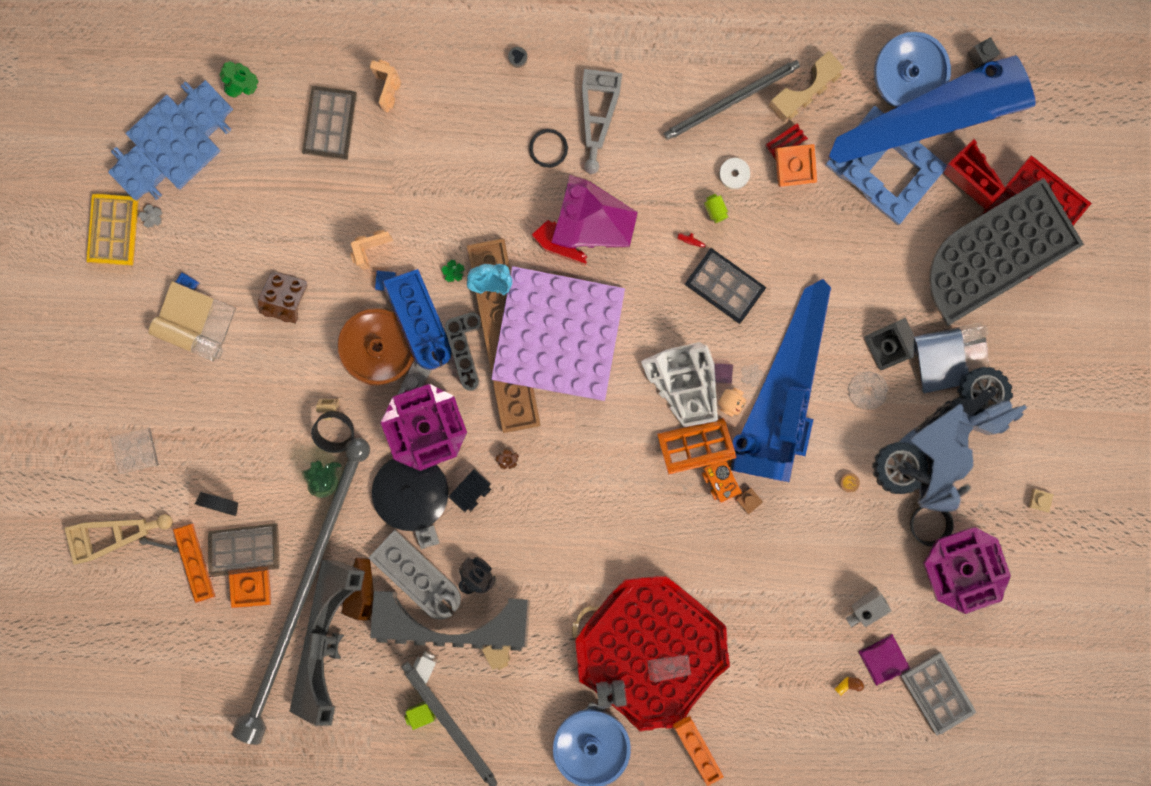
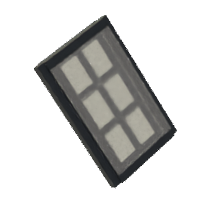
[684,248,767,325]

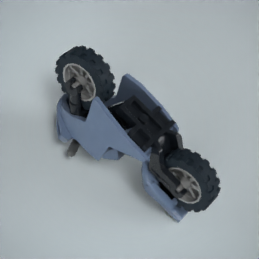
[872,367,1027,512]

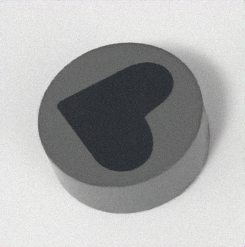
[508,47,528,68]

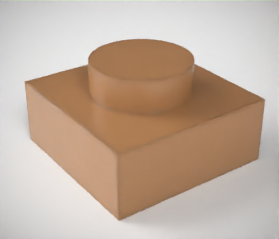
[736,487,763,514]

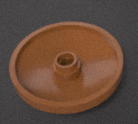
[337,308,414,386]

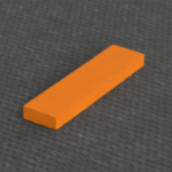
[173,523,215,603]
[673,716,724,786]

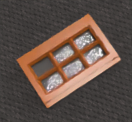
[657,418,736,475]

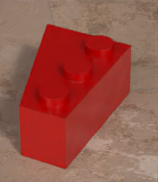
[943,138,1006,210]

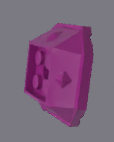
[380,384,467,471]
[923,527,1011,614]

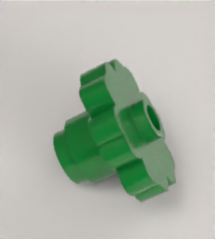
[219,61,259,98]

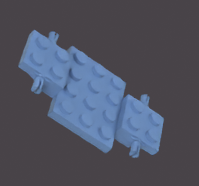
[108,80,234,201]

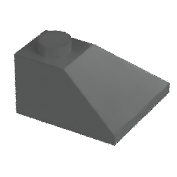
[864,317,914,371]

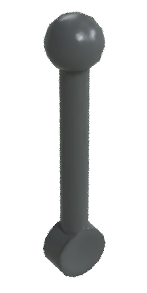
[139,537,179,553]

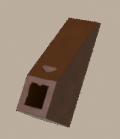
[341,557,374,621]

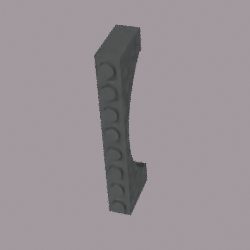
[289,560,365,726]
[370,591,530,651]

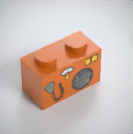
[701,461,742,503]

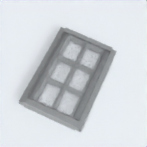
[901,652,976,736]

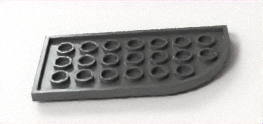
[929,178,1084,325]

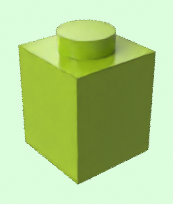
[404,701,436,730]

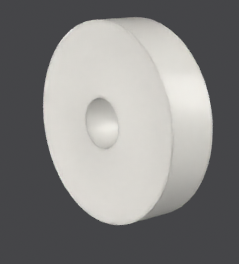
[719,158,750,190]

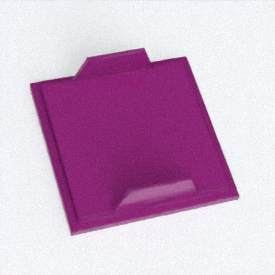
[858,634,910,686]

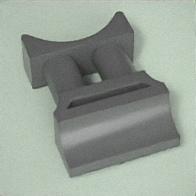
[308,633,344,660]

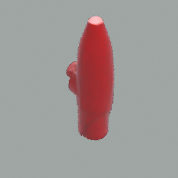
[677,233,706,247]

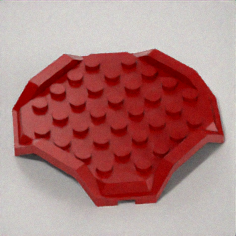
[575,575,730,732]

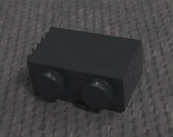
[448,468,492,512]

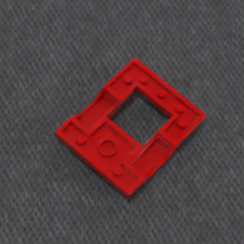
[979,155,1092,279]

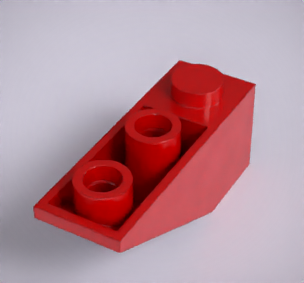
[532,219,588,266]

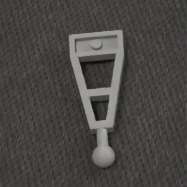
[582,69,622,174]

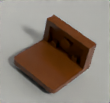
[258,272,307,324]

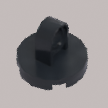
[458,557,496,594]

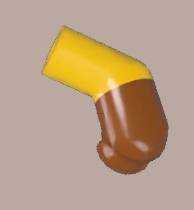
[835,677,864,696]

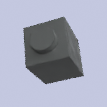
[967,37,1000,69]

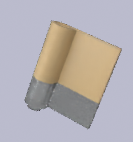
[148,281,236,361]

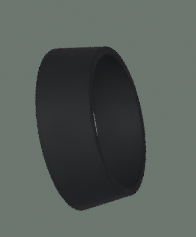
[311,411,354,453]
[195,492,239,516]
[910,507,954,546]

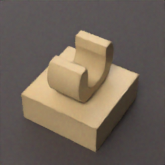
[316,399,339,420]

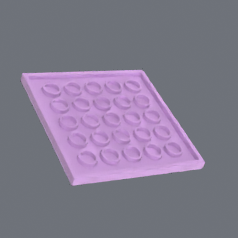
[491,266,625,401]

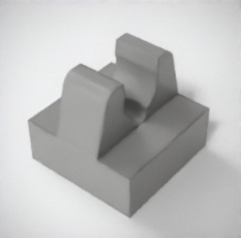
[415,525,440,550]

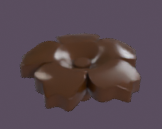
[496,448,519,469]

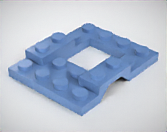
[825,106,947,225]

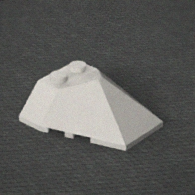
[641,342,718,427]

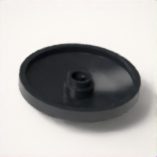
[372,459,449,531]

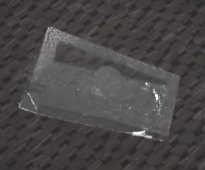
[647,655,691,682]

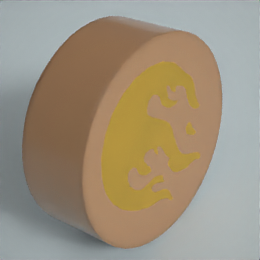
[839,473,860,492]

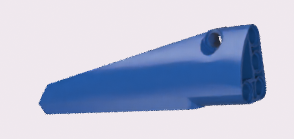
[829,55,1036,164]
[730,279,831,482]

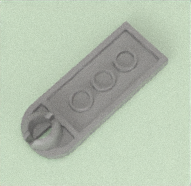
[369,529,461,619]

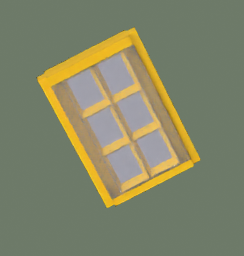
[86,194,139,266]

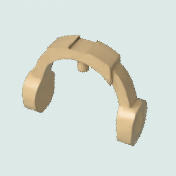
[572,606,599,638]

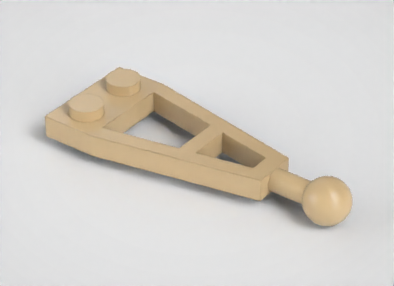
[65,514,173,565]

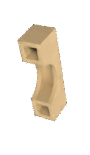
[769,51,844,122]

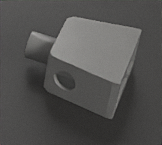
[845,587,892,627]

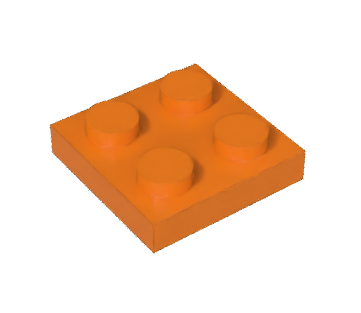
[775,144,817,187]
[228,566,271,608]

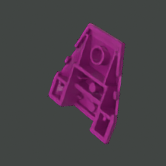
[551,174,638,248]

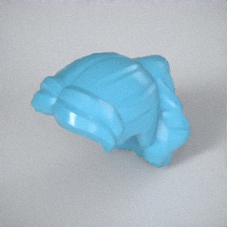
[467,264,513,295]

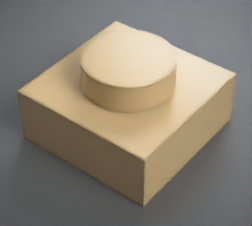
[1028,489,1054,513]

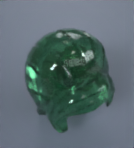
[301,461,342,498]

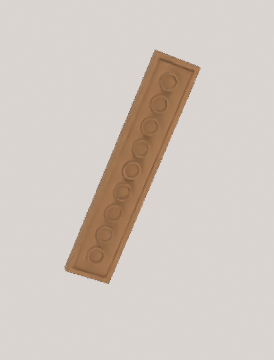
[467,238,541,433]

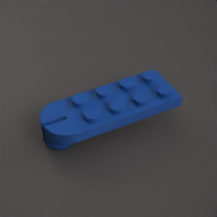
[382,269,452,370]

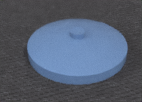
[874,32,951,108]
[553,709,631,786]

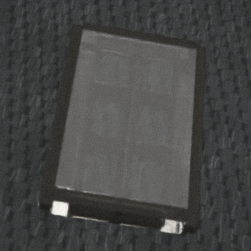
[302,86,357,160]
[208,523,280,577]

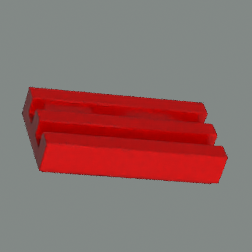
[765,123,808,161]

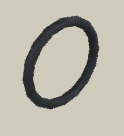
[529,129,568,168]

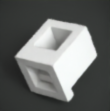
[413,651,438,684]

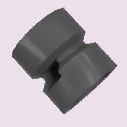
[596,680,627,709]

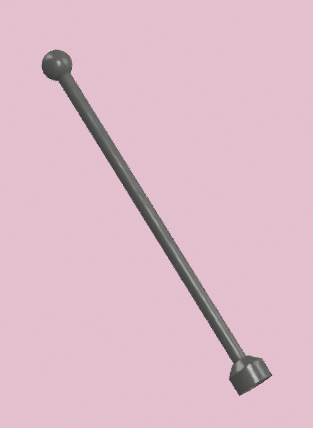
[231,437,370,745]

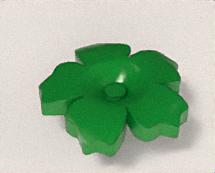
[441,260,465,283]

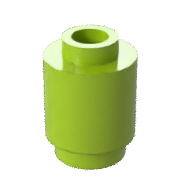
[704,194,729,224]

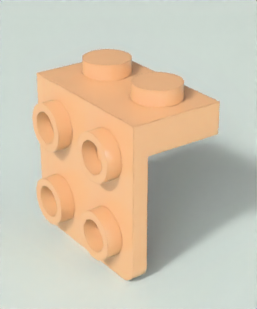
[370,60,401,112]
[350,230,393,270]

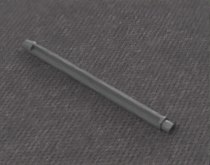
[663,60,800,140]
[401,661,498,786]

